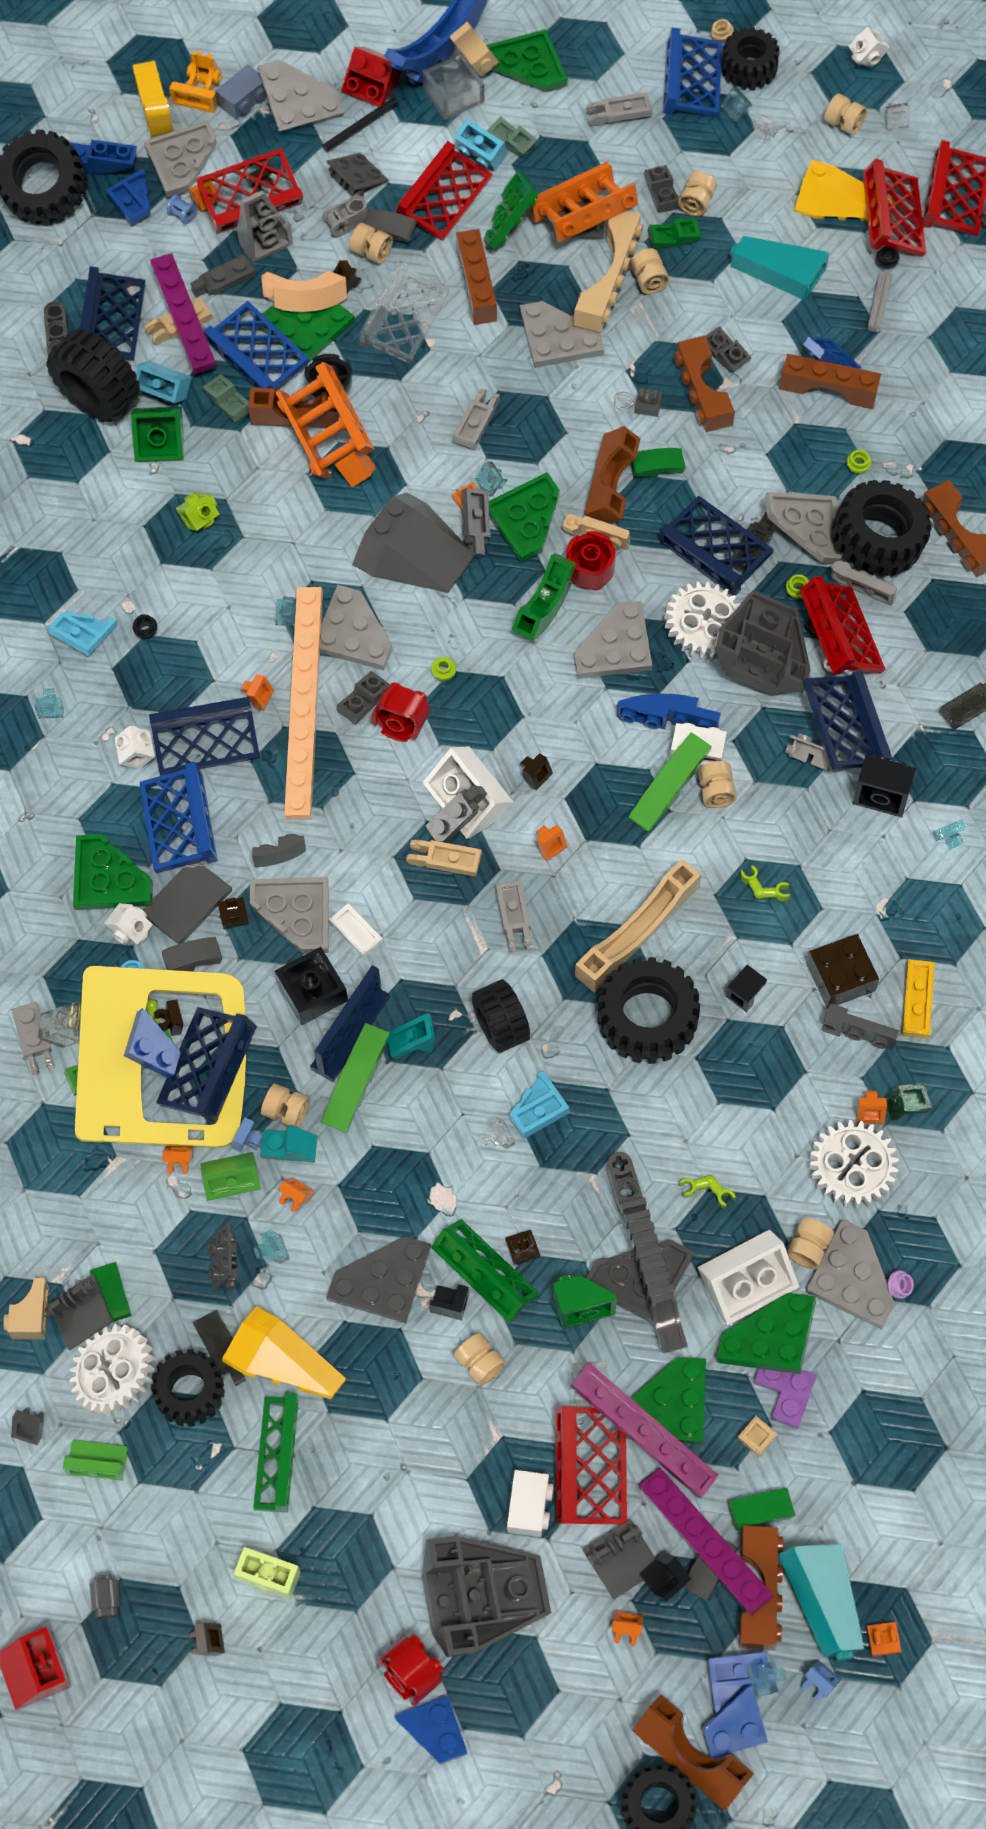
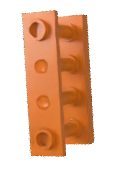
[530,162,639,243]
[275,362,375,479]

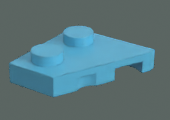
[48,611,117,656]
[509,1070,570,1139]

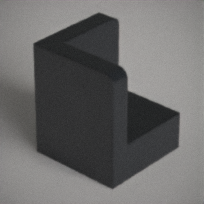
[726,965,767,1013]
[429,1284,469,1321]
[640,1552,691,1602]

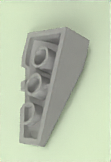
[237,190,293,263]

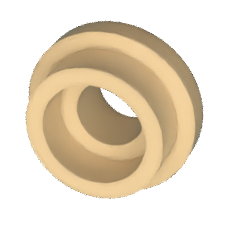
[711,19,734,41]

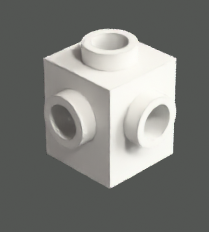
[848,27,890,68]
[114,726,155,769]
[104,903,153,945]

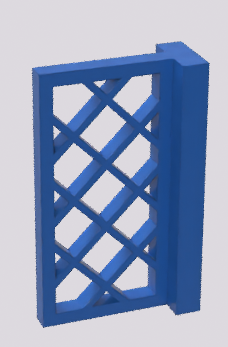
[663,27,723,117]
[204,301,310,390]
[140,762,218,873]

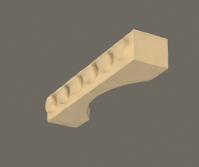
[574,210,644,332]
[575,859,701,993]

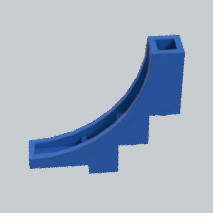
[384,0,488,85]

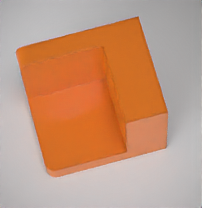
[335,450,376,487]

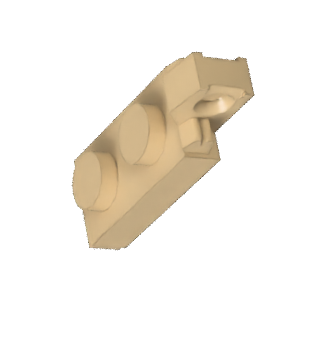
[562,513,630,550]

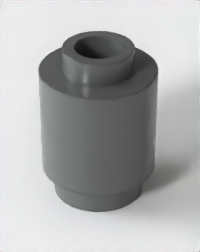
[89,1574,121,1619]

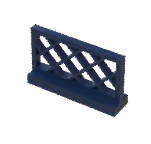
[80,266,146,361]
[659,495,774,596]
[803,671,892,770]
[149,697,260,776]
[310,965,390,1083]
[156,1007,257,1123]

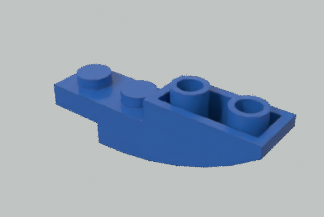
[43,139,137,174]
[617,694,721,729]

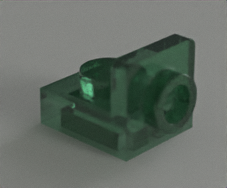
[884,1084,932,1120]

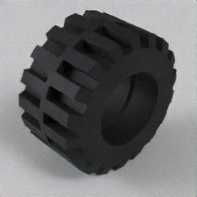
[721,27,780,90]
[472,979,530,1053]
[151,1349,225,1427]
[621,1764,697,1829]

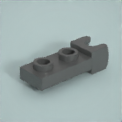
[822,1004,899,1049]

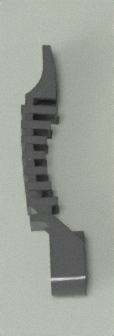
[607,1152,688,1354]

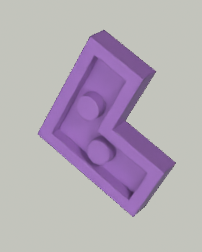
[754,1369,817,1429]

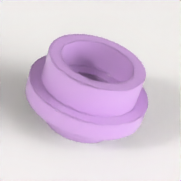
[888,1271,914,1299]

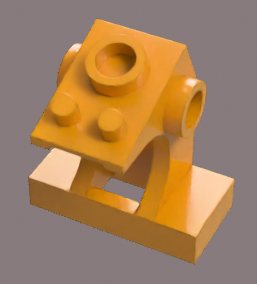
[170,51,222,114]

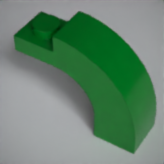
[511,553,577,640]

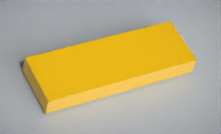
[902,959,935,1039]

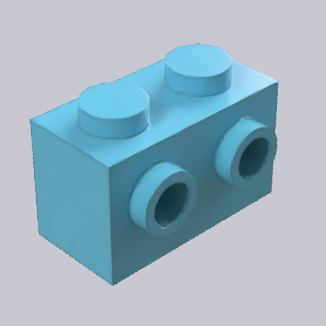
[454,119,508,171]
[136,361,192,404]

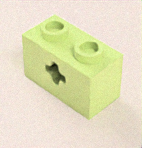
[233,1547,301,1600]

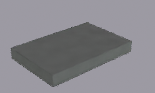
[143,862,232,944]

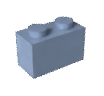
[215,64,266,120]

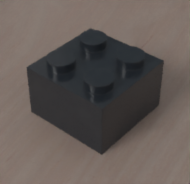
[853,754,916,818]
[274,947,348,1025]

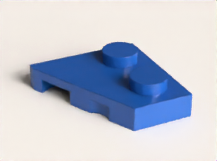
[105,169,151,225]
[803,337,862,369]
[702,1684,768,1758]
[394,1696,468,1765]

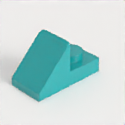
[388,1013,435,1059]
[260,1125,318,1163]

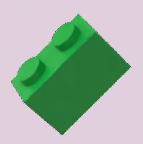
[131,406,184,462]
[553,1275,617,1330]

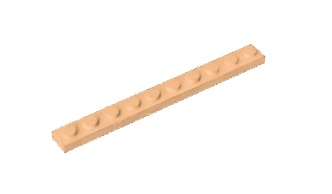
[284,587,323,820]

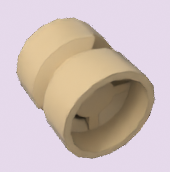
[824,93,867,135]
[678,171,717,216]
[349,223,393,264]
[630,249,670,294]
[698,761,737,808]
[261,1083,310,1128]
[787,1218,834,1269]
[454,1332,506,1386]

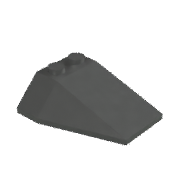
[353,493,474,593]
[714,590,811,695]
[422,1536,551,1657]

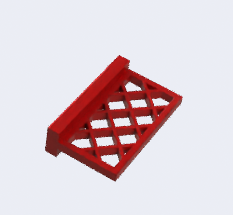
[923,140,986,236]
[397,141,493,241]
[196,148,303,234]
[863,158,926,257]
[800,576,886,675]
[555,1406,627,1525]

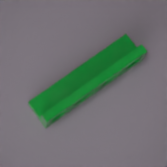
[431,1219,540,1323]
[253,1393,299,1513]

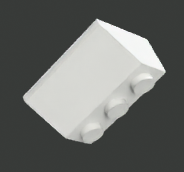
[423,746,513,839]
[697,1230,799,1325]

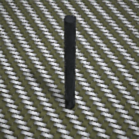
[322,97,398,152]

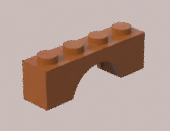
[456,229,497,325]
[674,335,735,432]
[780,354,881,409]
[248,387,347,428]
[584,426,641,524]
[923,480,986,578]
[739,1526,783,1650]
[632,1694,754,1811]

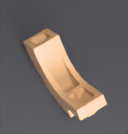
[262,271,347,312]

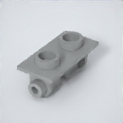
[785,733,840,771]

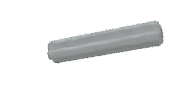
[867,271,892,333]

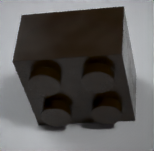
[806,933,879,1009]

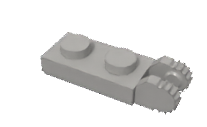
[585,92,652,127]
[452,388,500,450]
[831,560,897,606]
[496,880,532,953]
[11,1001,55,1075]

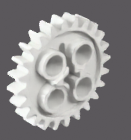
[664,581,741,659]
[809,1120,899,1208]
[69,1324,155,1416]

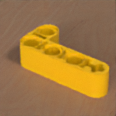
[132,61,173,138]

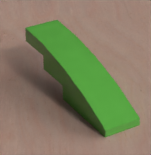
[628,732,712,833]
[321,1023,390,1133]

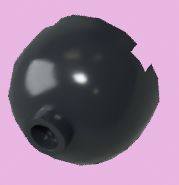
[304,354,352,398]

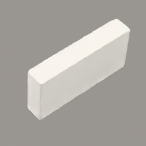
[329,903,383,958]

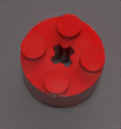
[566,531,616,591]
[371,682,430,742]
[377,1634,444,1706]

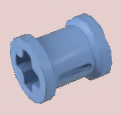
[166,194,197,224]

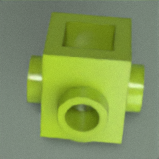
[176,492,219,531]

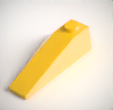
[794,160,896,221]
[222,1306,346,1399]

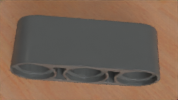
[44,301,69,355]

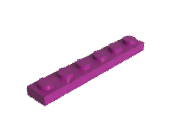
[150,253,216,374]
[569,1363,718,1498]
[639,1468,774,1616]

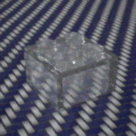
[422,53,485,120]

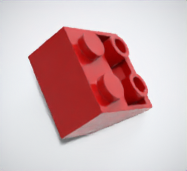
[341,47,401,106]
[0,1626,71,1711]

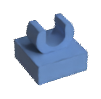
[231,1117,263,1152]
[802,1660,841,1701]

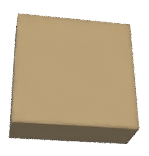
[737,1416,778,1457]

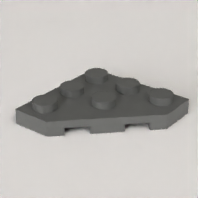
[327,1236,431,1323]
[586,1239,695,1324]

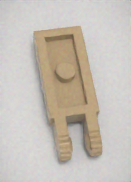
[144,297,213,345]
[406,839,482,877]

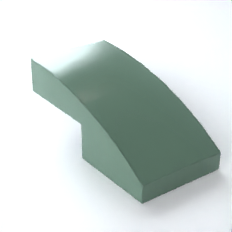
[487,116,537,157]
[202,374,249,423]

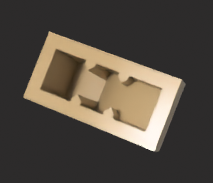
[449,22,499,77]
[4,1278,49,1340]

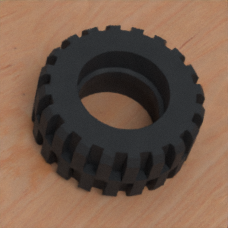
[0,129,88,225]
[46,329,140,422]
[832,480,932,577]
[598,957,700,1064]

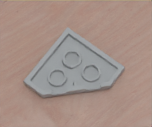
[258,59,344,134]
[144,120,217,198]
[519,301,604,368]
[764,492,846,563]
[320,585,392,670]
[574,601,652,679]
[250,877,329,954]
[806,1219,894,1330]

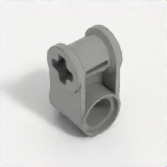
[322,196,368,237]

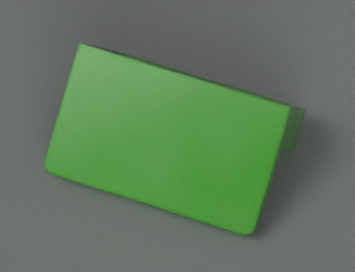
[200,1152,261,1201]
[63,1440,128,1481]

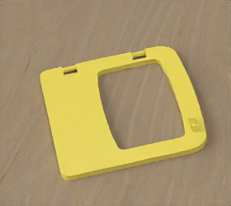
[75,966,246,1148]

